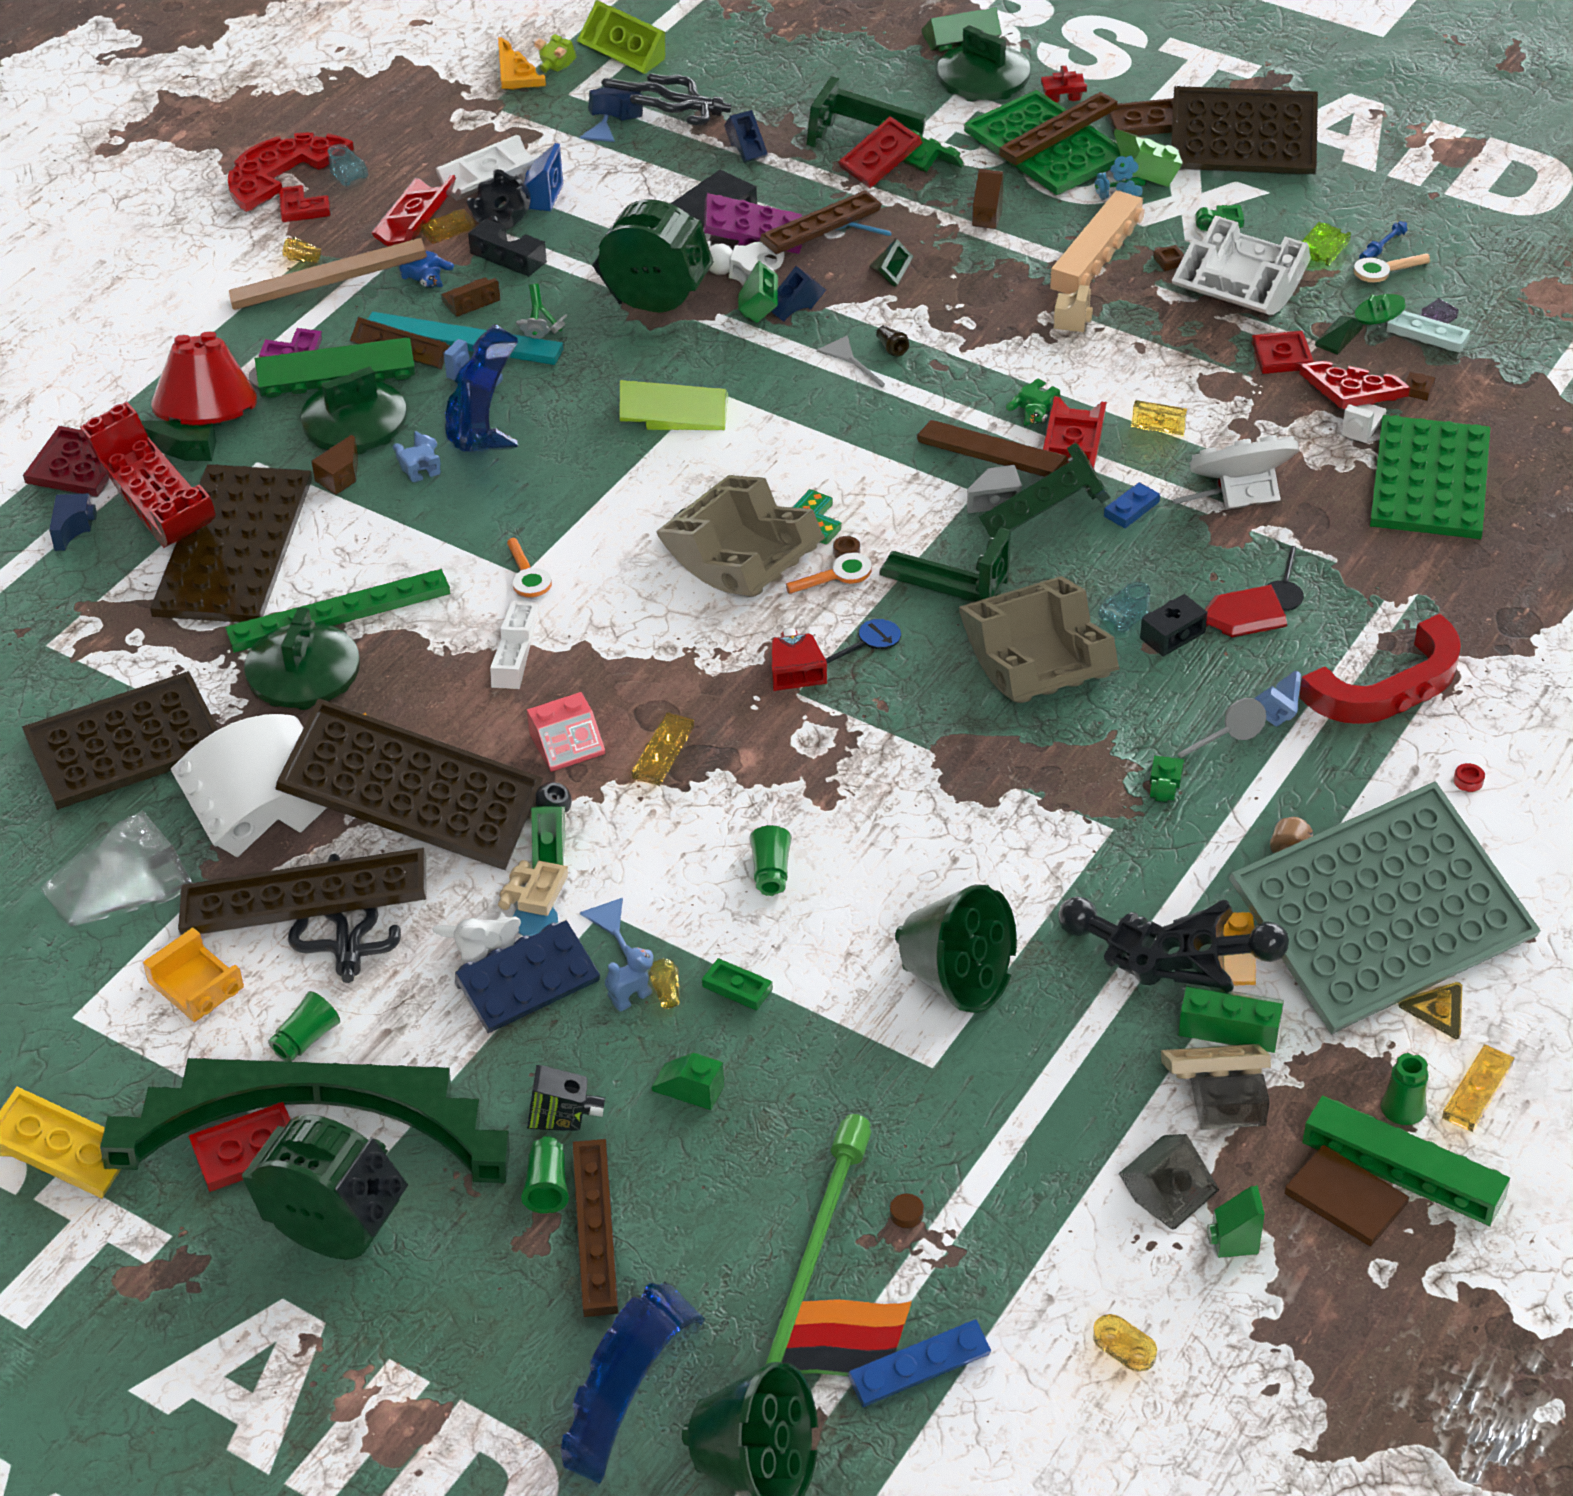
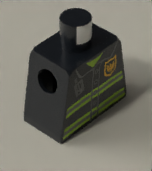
[527,1065,605,1131]

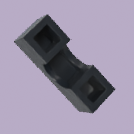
[468,219,547,277]

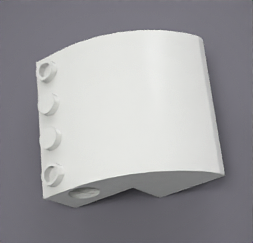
[1172,216,1311,315]
[171,714,326,857]

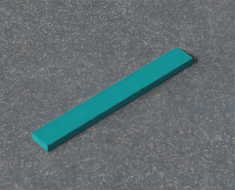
[367,312,564,365]

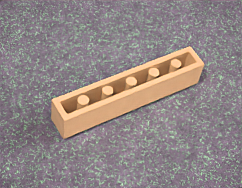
[1050,190,1145,294]

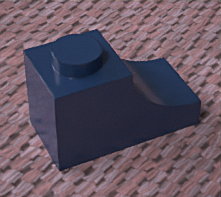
[588,87,643,121]
[724,110,768,163]
[771,266,826,322]
[49,493,97,551]

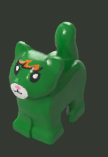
[1006,378,1060,426]

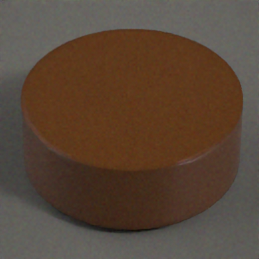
[833,536,860,559]
[890,1193,924,1228]

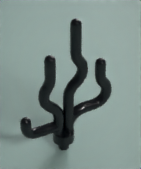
[601,74,732,126]
[288,854,401,983]

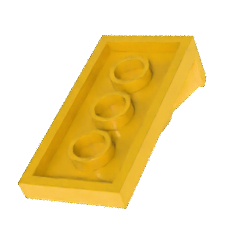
[0,1086,121,1199]

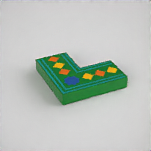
[793,489,842,545]

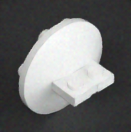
[1190,435,1299,510]

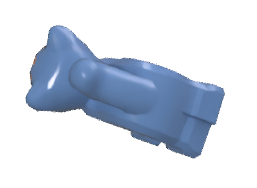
[393,431,441,482]
[605,945,654,1011]

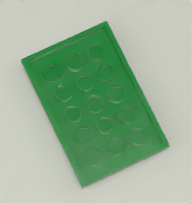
[964,90,1121,196]
[1370,415,1490,539]

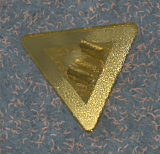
[1398,982,1462,1039]

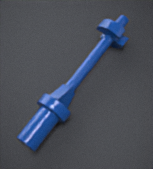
[1359,221,1407,259]

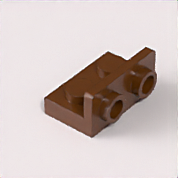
[441,277,500,317]

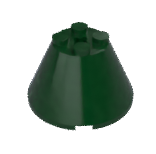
[895,884,1017,1013]
[681,1362,818,1496]

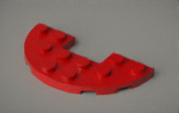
[228,132,354,212]

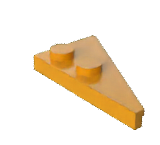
[498,37,546,90]

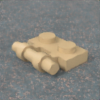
[498,860,568,916]

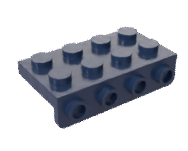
[454,920,600,1034]

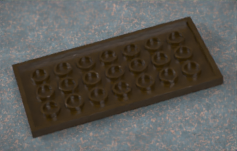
[150,464,312,623]
[275,698,543,871]

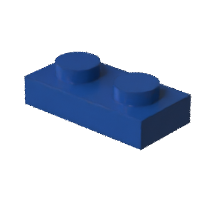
[1104,482,1160,528]

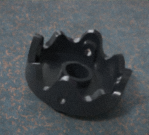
[467,169,530,230]

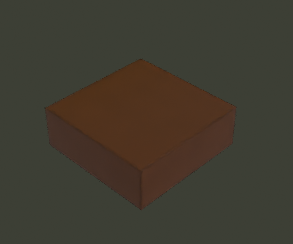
[1153,245,1184,271]

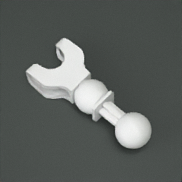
[707,241,785,286]

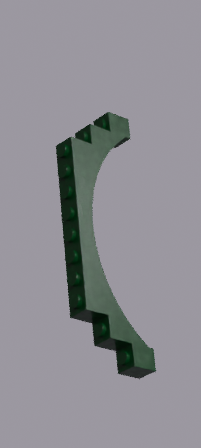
[100,1058,510,1183]

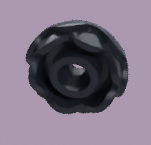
[535,782,572,812]

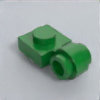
[1195,205,1244,231]
[1150,755,1184,803]

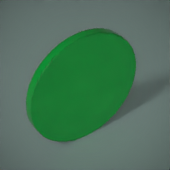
[1355,293,1406,325]

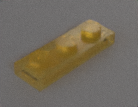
[1442,1044,1515,1132]

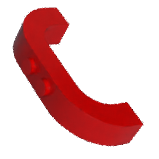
[1299,614,1461,724]

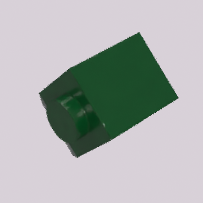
[141,420,217,461]

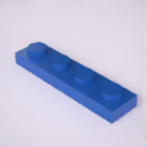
[848,1319,992,1408]

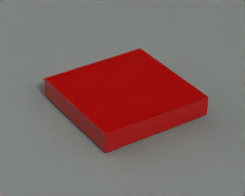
[1251,331,1314,374]

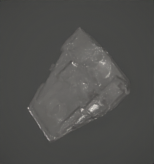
[40,811,192,927]

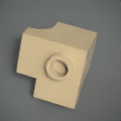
[1054,285,1093,332]

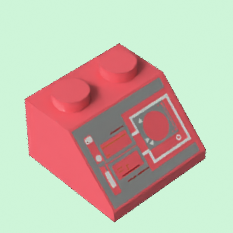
[527,692,605,772]

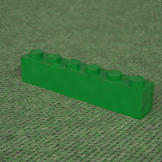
[254,337,415,398]
[1302,1095,1511,1227]

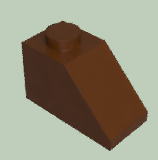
[972,168,1004,229]
[311,435,358,495]

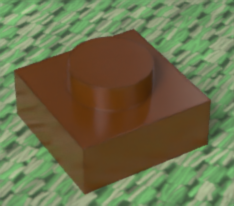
[1405,371,1436,401]

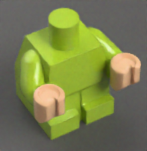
[534,34,577,73]

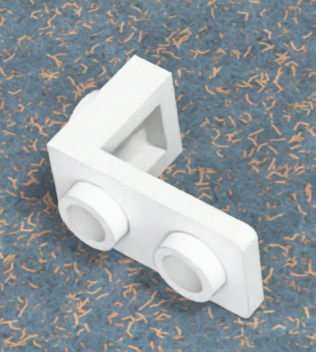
[1342,404,1386,443]

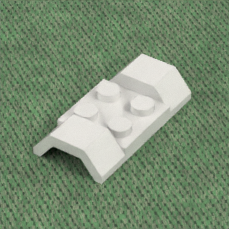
[436,135,541,201]

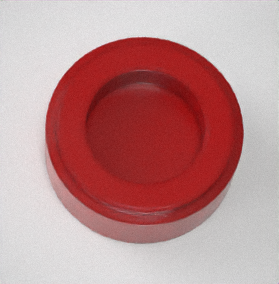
[1453,763,1485,792]

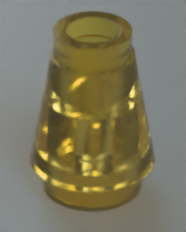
[282,236,321,263]
[648,959,680,1009]

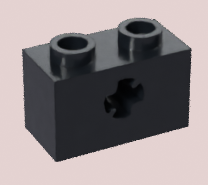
[1140,594,1208,657]

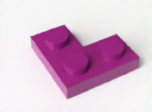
[259,328,322,357]

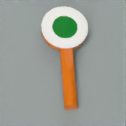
[507,538,552,597]
[786,553,872,594]

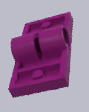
[704,193,802,254]

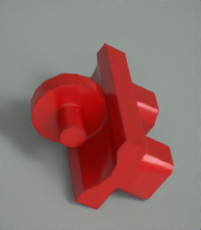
[1041,65,1087,103]

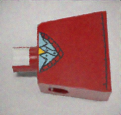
[772,628,827,691]

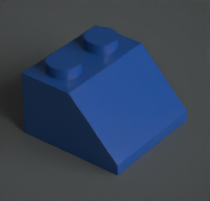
[524,143,564,211]

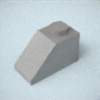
[967,465,1022,513]

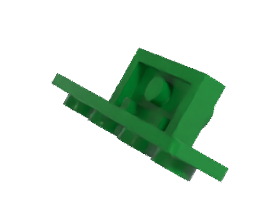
[881,120,964,173]

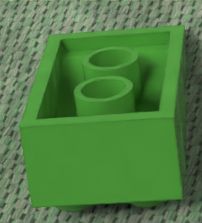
[1114,129,1182,187]

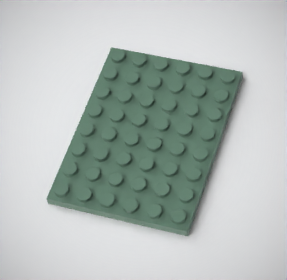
[1229,781,1541,1034]

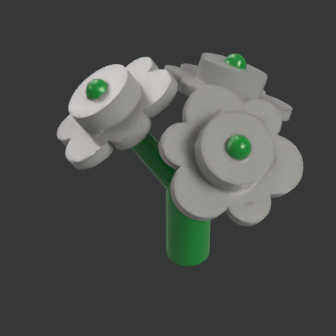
[516,283,567,339]

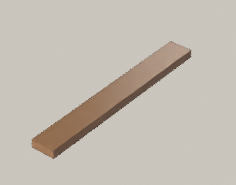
[228,238,427,310]

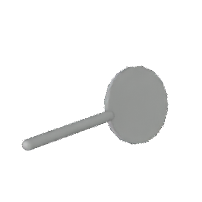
[1178,698,1267,758]

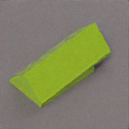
[577,0,665,74]
[619,380,728,430]

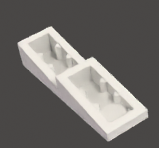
[490,601,539,689]

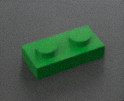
[702,958,773,1011]

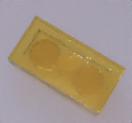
[421,209,475,244]
[1132,400,1188,436]

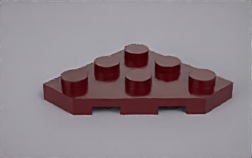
[23,426,109,497]

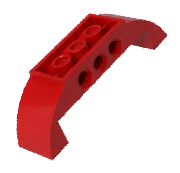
[80,401,216,548]

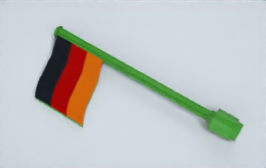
[765,1114,912,1376]

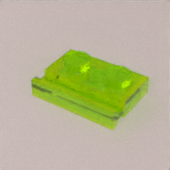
[1301,222,1351,266]

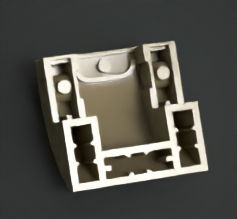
[656,475,825,597]
[959,576,1119,703]

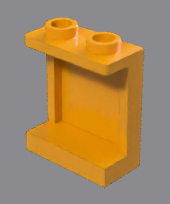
[143,928,244,1022]

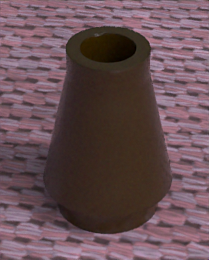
[876,325,909,356]

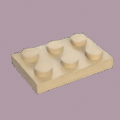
[1161,1044,1271,1079]

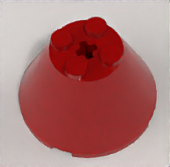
[151,331,257,425]

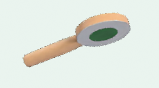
[1354,254,1430,282]

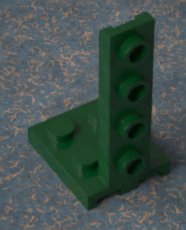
[806,76,927,147]
[979,443,1111,538]
[879,527,1011,602]

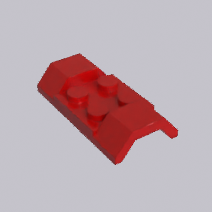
[372,175,456,247]
[1043,396,1107,468]

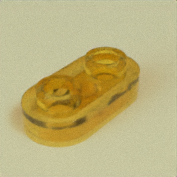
[1093,1314,1157,1372]

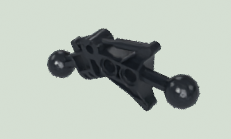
[1058,896,1289,992]

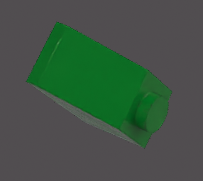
[738,261,778,323]
[531,806,565,869]
[651,1052,724,1110]
[1207,1185,1265,1258]

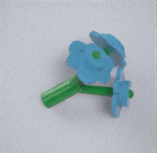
[1095,156,1146,200]

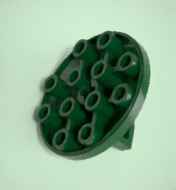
[937,25,1030,102]
[301,366,407,454]
[244,607,360,710]

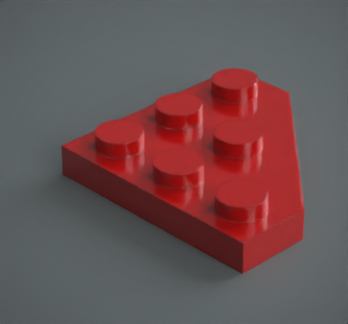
[1299,361,1410,409]

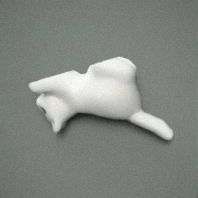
[432,912,521,963]

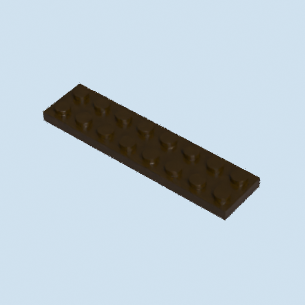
[178,847,427,935]

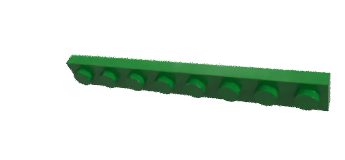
[225,568,451,653]

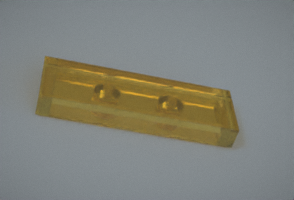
[632,712,694,786]

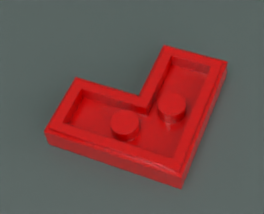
[279,185,331,222]

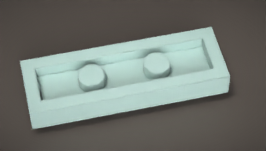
[1387,311,1470,353]

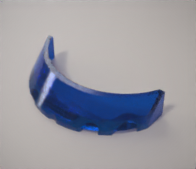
[445,324,518,452]
[561,1282,705,1484]

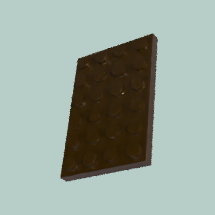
[1171,86,1318,174]
[22,671,219,810]

